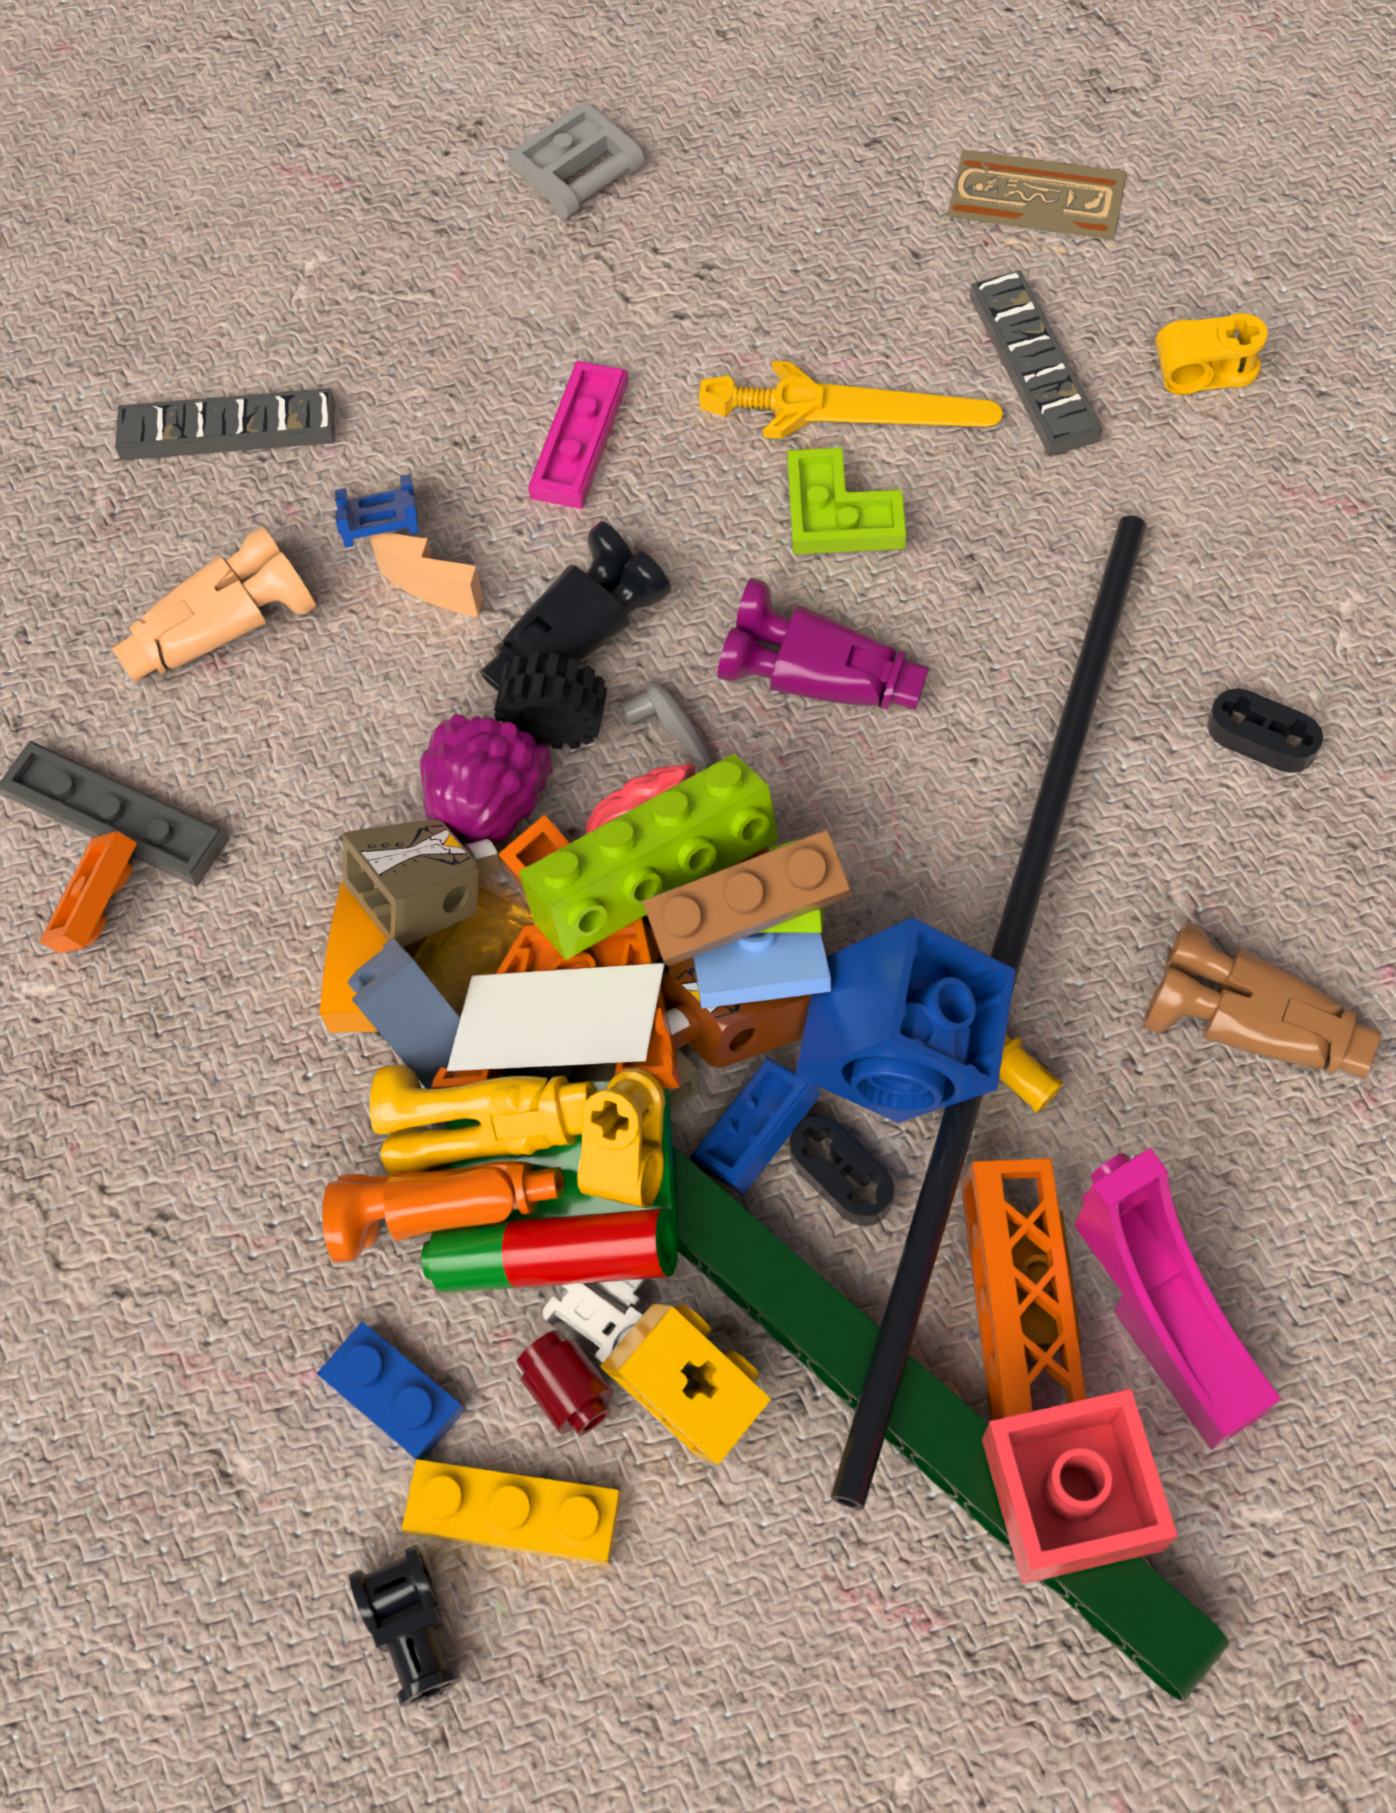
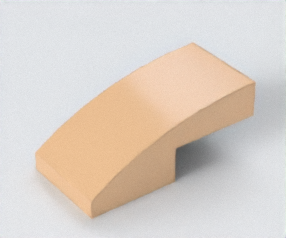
[370,532,484,617]

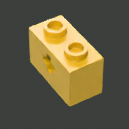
[600,1303,771,1465]

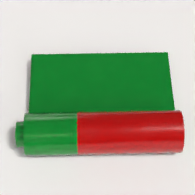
[421,1080,678,1293]

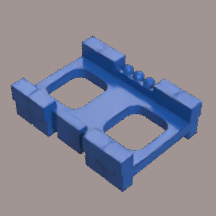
[335,474,419,548]

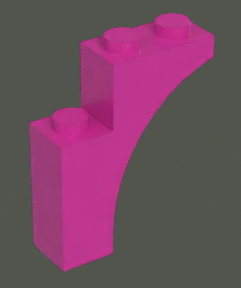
[1075,1148,1281,1450]

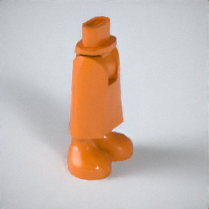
[322,1161,565,1263]

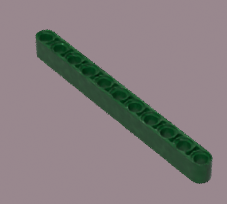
[672,1145,1230,1702]

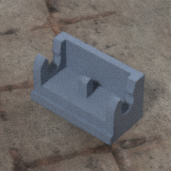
[347,937,460,1089]

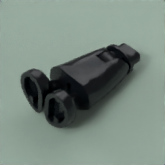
[480,521,671,692]

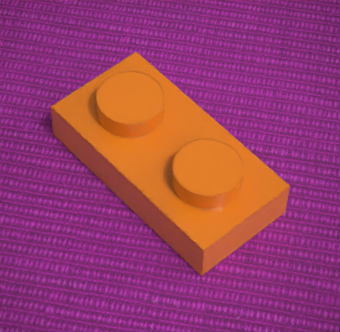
[39,831,137,953]

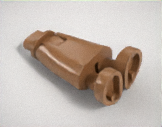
[1142,920,1381,1078]

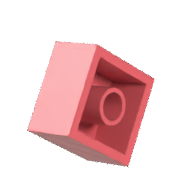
[982,1389,1178,1584]

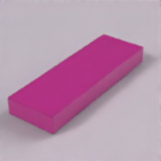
[528,360,629,509]

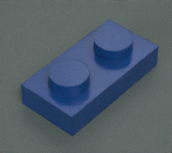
[316,1321,465,1460]

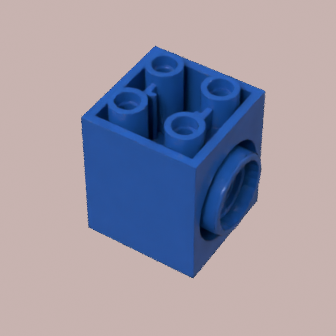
[795,917,1016,1123]

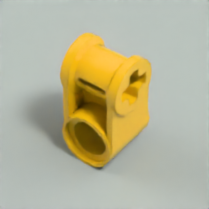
[1155,313,1268,395]
[577,1068,665,1208]

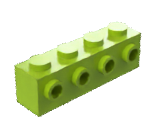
[519,754,779,960]

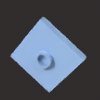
[693,933,831,1008]

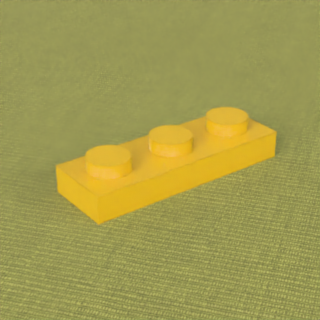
[401,1459,621,1565]

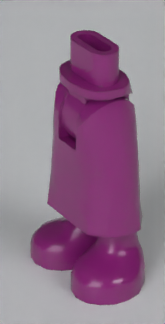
[717,578,929,710]

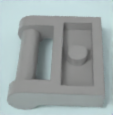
[508,101,645,219]

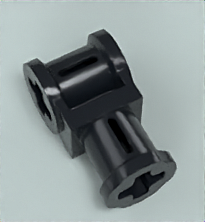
[349,1544,461,1707]

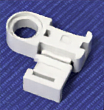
[543,1278,656,1363]

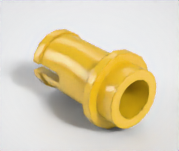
[999,1035,1064,1114]

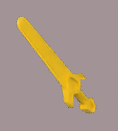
[699,360,1003,439]

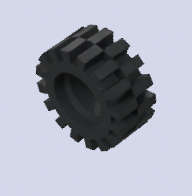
[494,652,607,749]

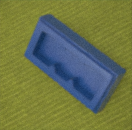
[690,1057,821,1196]

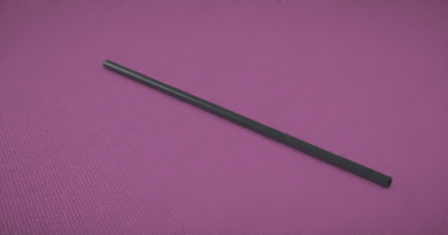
[830,515,1147,1510]

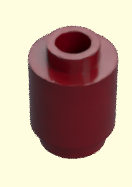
[516,1329,614,1436]

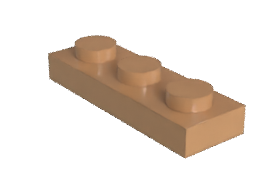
[643,829,853,967]

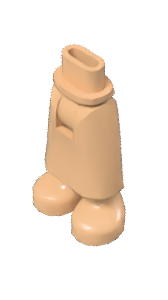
[111,526,317,682]

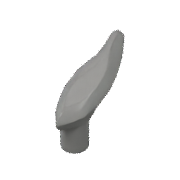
[621,681,711,768]

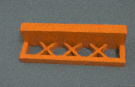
[960,1158,1087,1421]

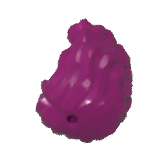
[419,714,553,846]

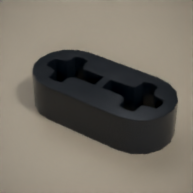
[1207,688,1323,773]
[789,1115,894,1226]

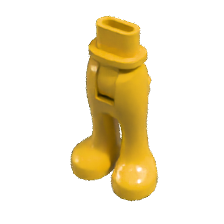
[370,1065,596,1175]

